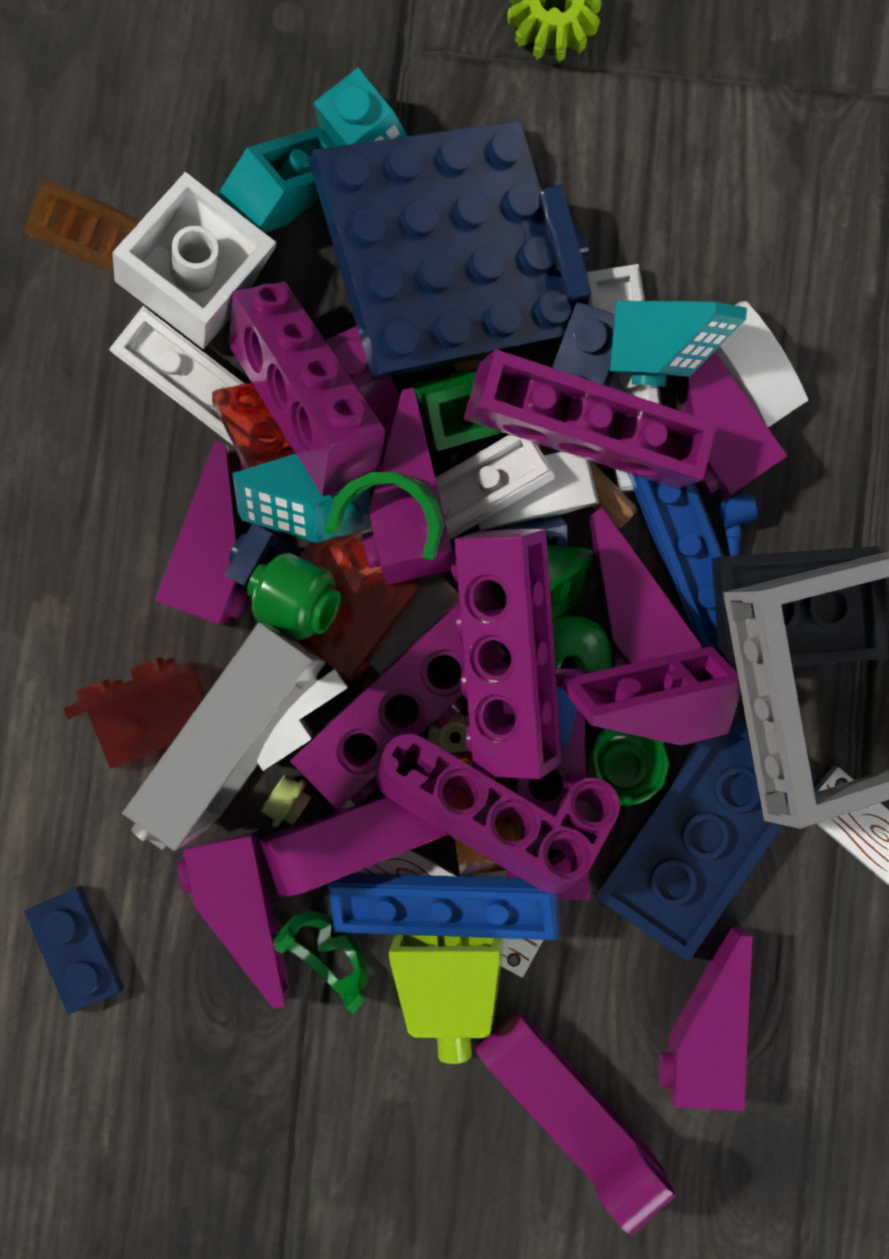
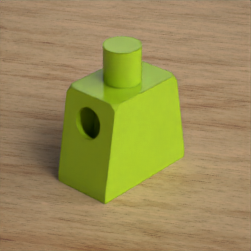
[389,934,505,1064]

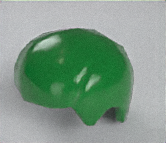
[552,615,614,674]
[586,728,670,806]

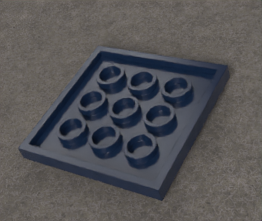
[308,121,575,380]

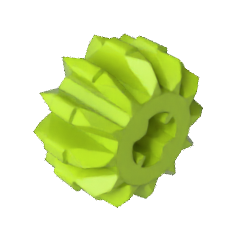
[507,0,602,63]

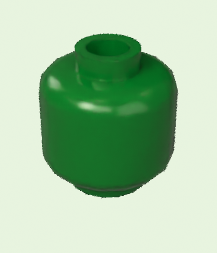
[247,553,341,641]

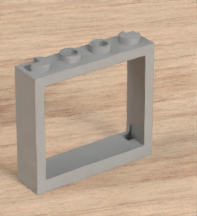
[723,551,889,829]
[122,622,331,851]

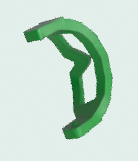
[325,472,445,561]
[273,910,369,1014]

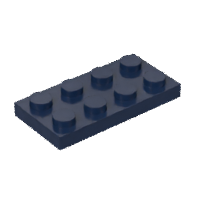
[593,718,817,962]

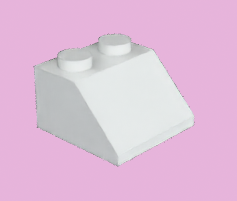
[112,172,276,350]

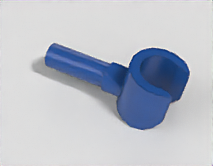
[719,494,758,556]

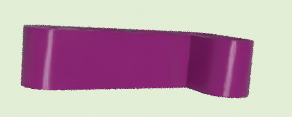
[375,734,620,894]
[258,762,473,896]
[475,1009,677,1237]

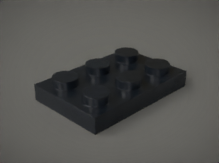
[711,546,888,671]

